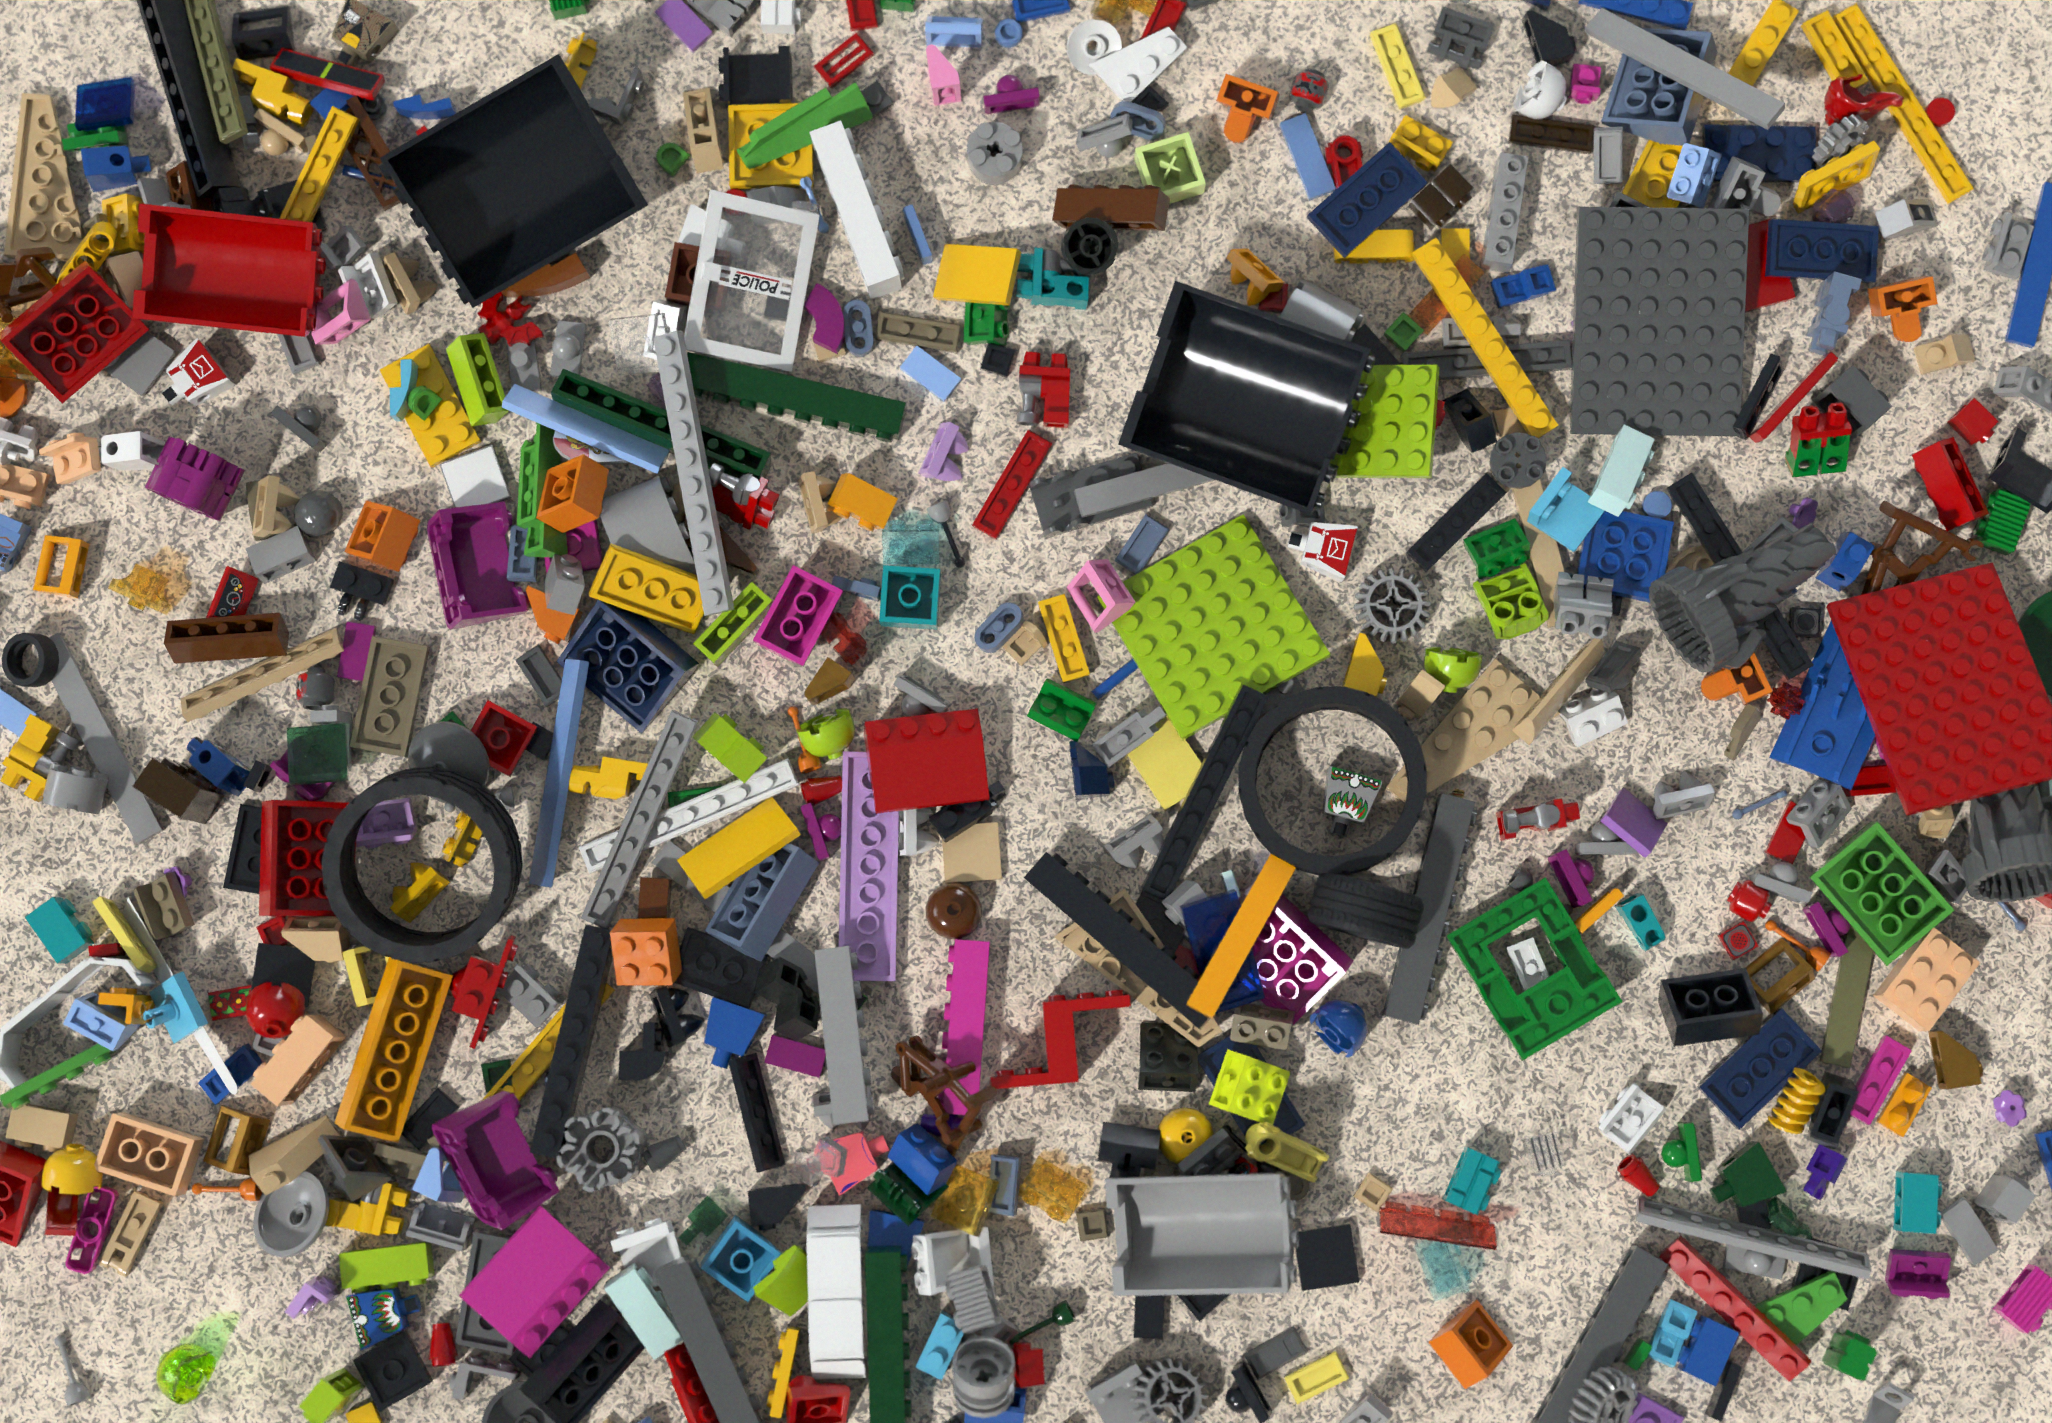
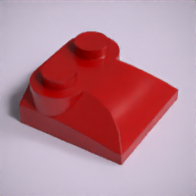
[470,700,538,777]
[786,1375,850,1423]

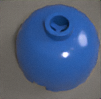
[1310,999,1368,1058]

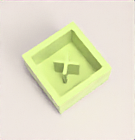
[1134,132,1206,204]

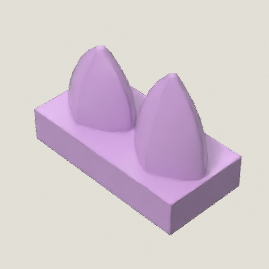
[918,422,969,481]

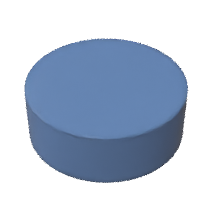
[995,19,1023,48]
[1642,491,1672,519]

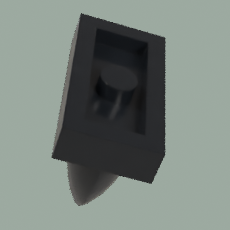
[649,986,704,1048]

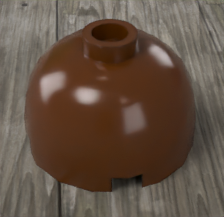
[925,883,982,939]

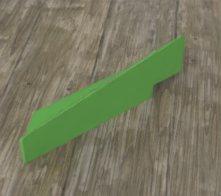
[736,82,873,169]
[517,422,568,557]

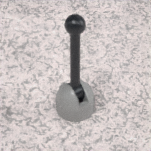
[927,501,965,568]

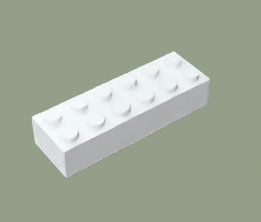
[809,121,905,300]

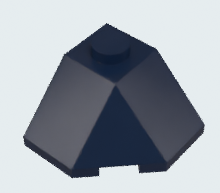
[1069,741,1115,800]

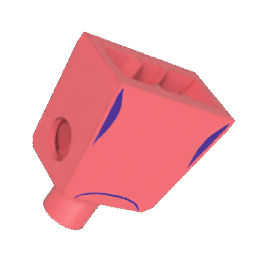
[816,1131,890,1195]

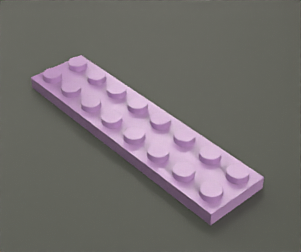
[839,751,899,981]

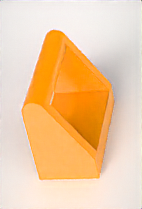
[33,535,90,599]

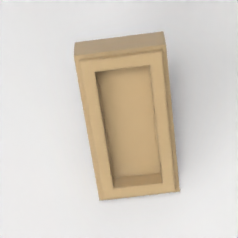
[254,109,308,156]

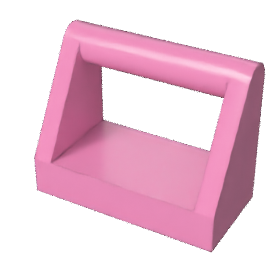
[926,44,961,106]
[312,279,371,344]
[1067,559,1135,633]

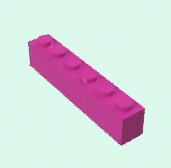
[938,939,990,1115]

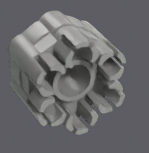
[557,1106,647,1192]

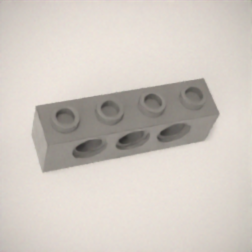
[1480,152,1528,273]

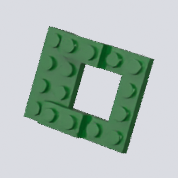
[1446,877,1623,1061]

